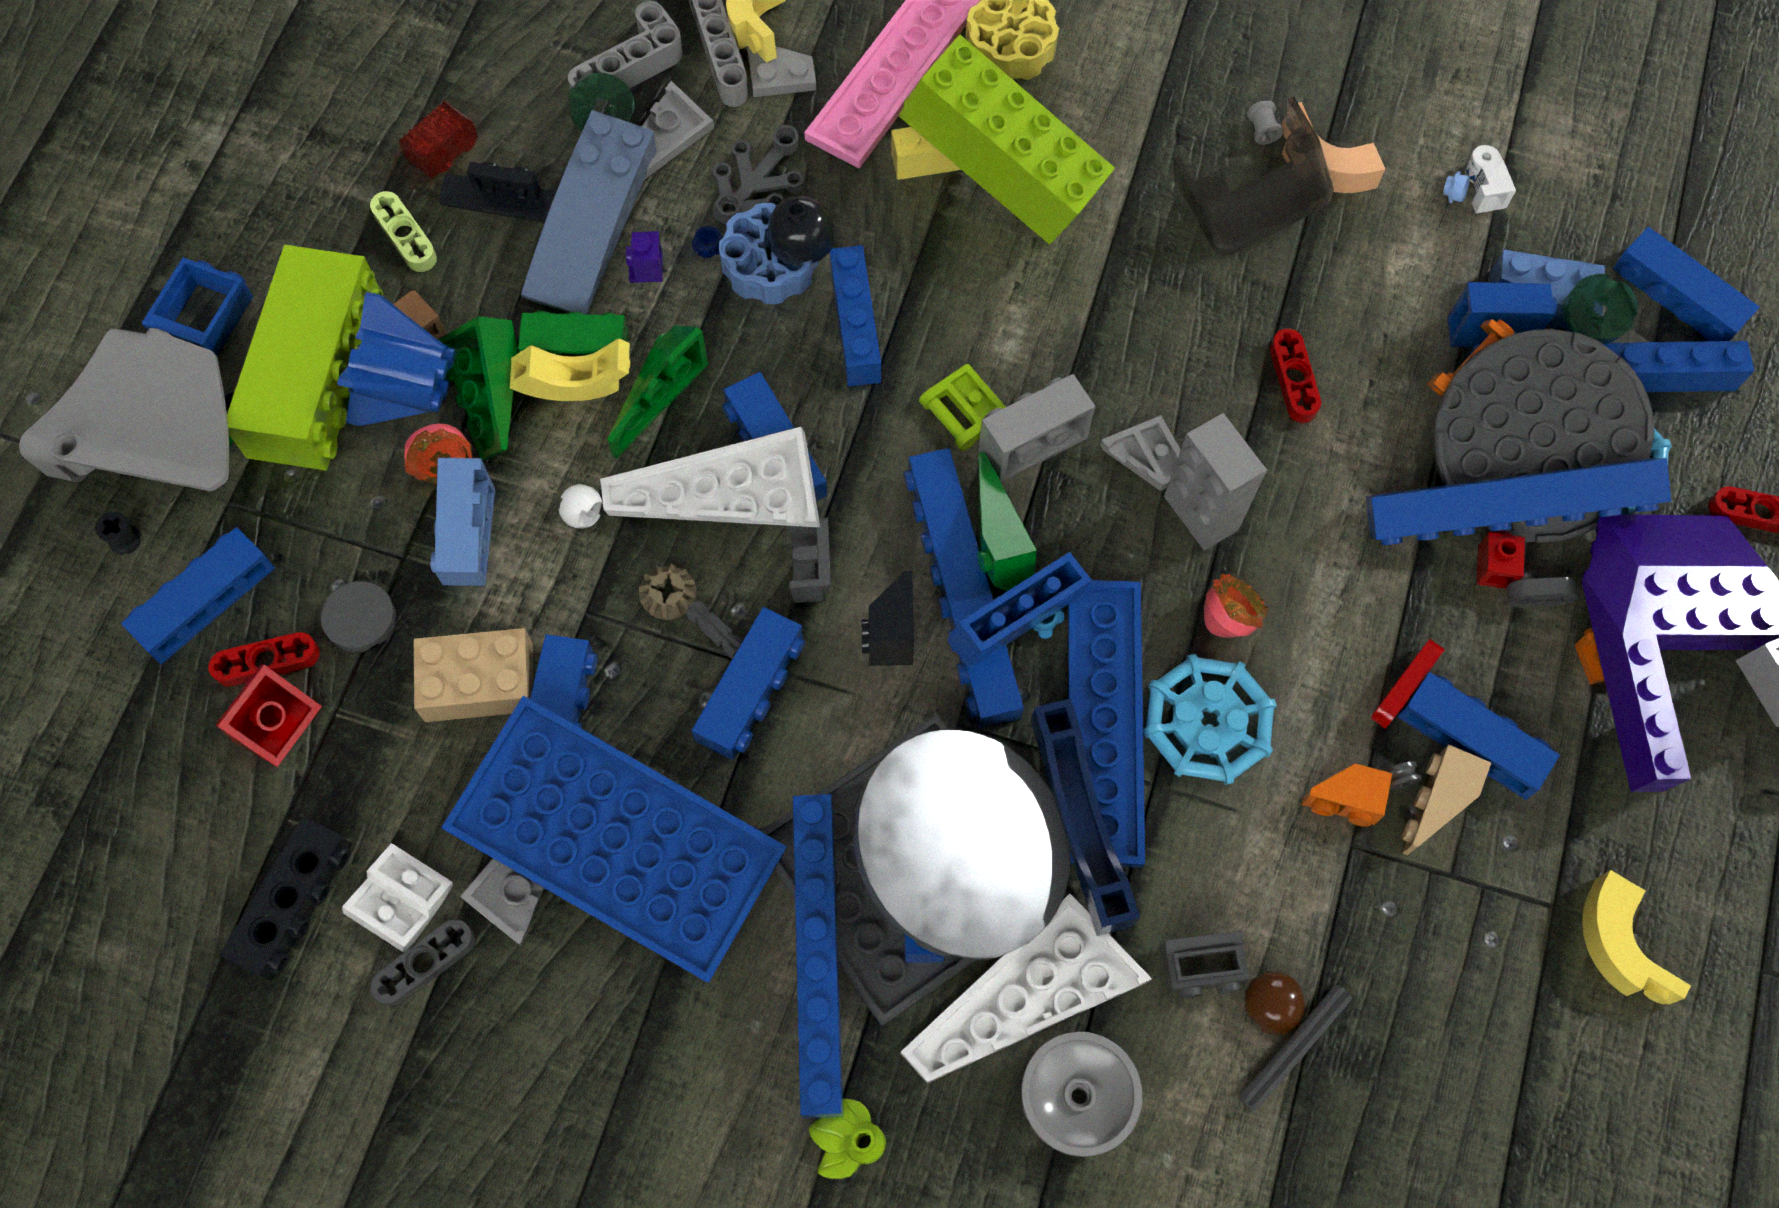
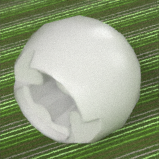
[559,484,603,529]

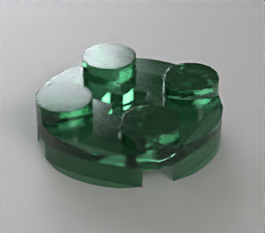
[568,72,635,131]
[1563,274,1638,344]

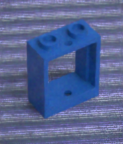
[142,257,253,356]

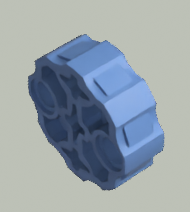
[719,203,818,304]

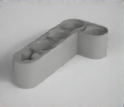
[568,1,683,109]

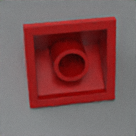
[215,664,322,767]

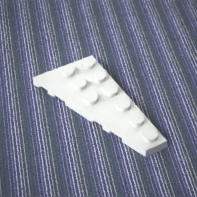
[600,427,820,527]
[900,894,1152,1083]

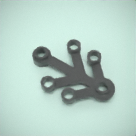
[712,125,804,225]

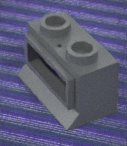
[788,518,831,603]
[1159,930,1250,999]

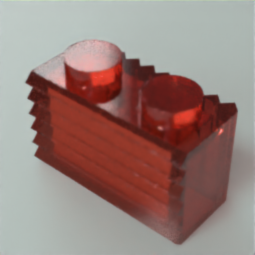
[399,101,479,179]

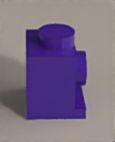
[626,231,663,283]

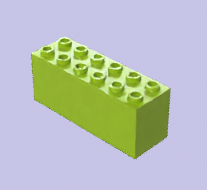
[899,34,1115,245]
[227,245,383,471]

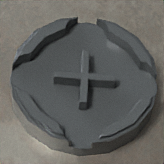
[320,581,396,652]

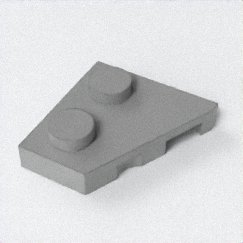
[747,46,816,97]
[1100,415,1181,491]

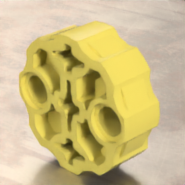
[965,0,1059,80]

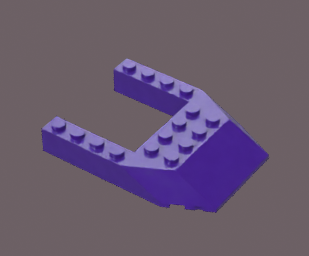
[1582,514,1779,792]

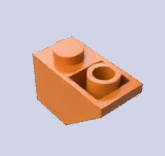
[1301,763,1392,827]

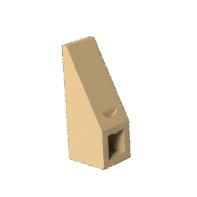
[1401,745,1491,856]

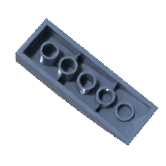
[521,110,656,314]

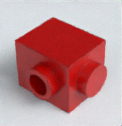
[1476,531,1525,589]

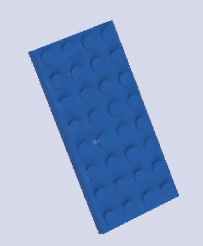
[441,695,787,983]

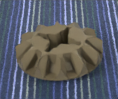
[639,563,697,620]

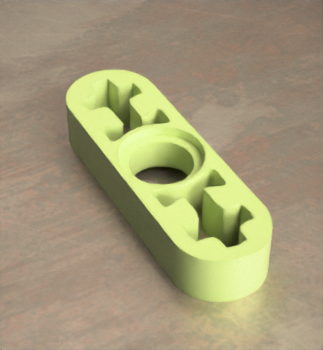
[370,191,437,272]

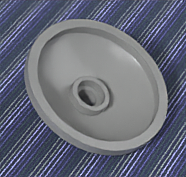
[1021,1032,1142,1157]

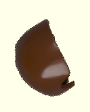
[1245,971,1305,1035]

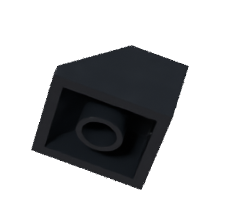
[861,571,914,666]

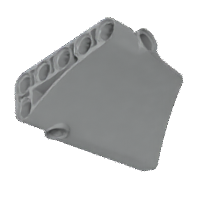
[19,328,229,491]

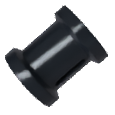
[95,512,141,555]

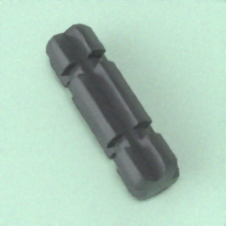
[686,600,743,659]

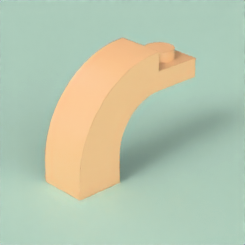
[1282,102,1385,193]

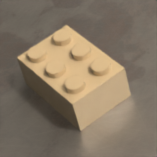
[414,628,534,722]

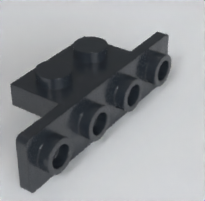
[438,161,556,223]

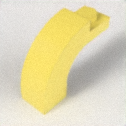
[726,0,786,63]
[509,338,630,401]
[1582,870,1691,1005]

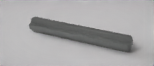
[1239,985,1352,1111]

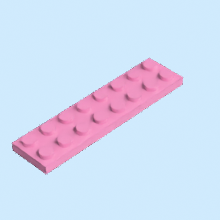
[804,0,981,169]

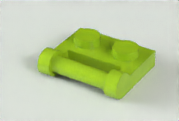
[919,363,1006,451]

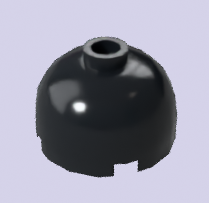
[768,196,835,266]

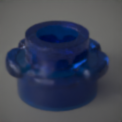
[692,226,723,258]

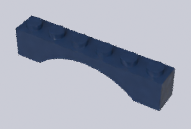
[1031,698,1140,936]

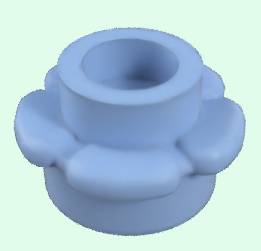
[1443,171,1470,203]

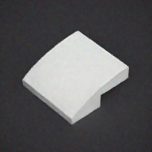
[342,843,453,953]

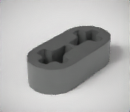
[1507,577,1579,607]

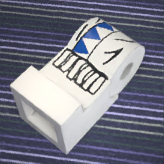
[1465,145,1516,213]

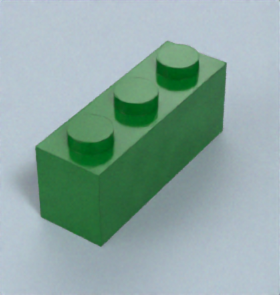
[518,311,629,357]

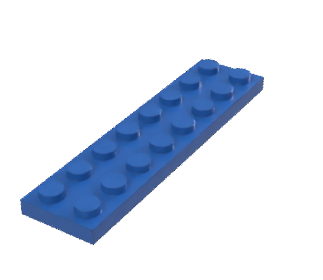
[1068,580,1145,868]

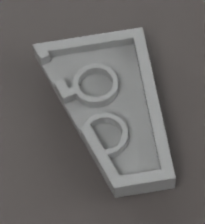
[641,81,714,180]
[460,858,544,946]

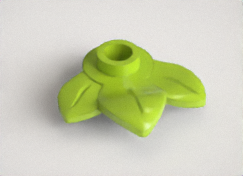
[809,1099,886,1179]

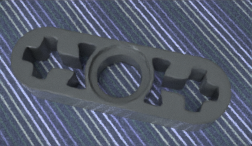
[371,919,475,1007]

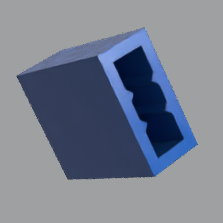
[1447,282,1557,347]

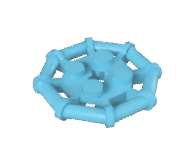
[1143,654,1277,785]

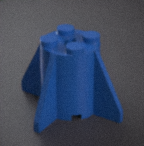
[337,292,456,426]

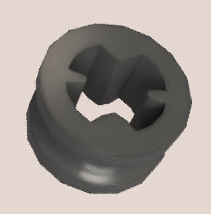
[1385,761,1422,790]

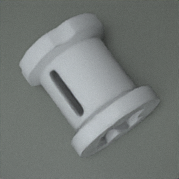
[1247,100,1283,145]

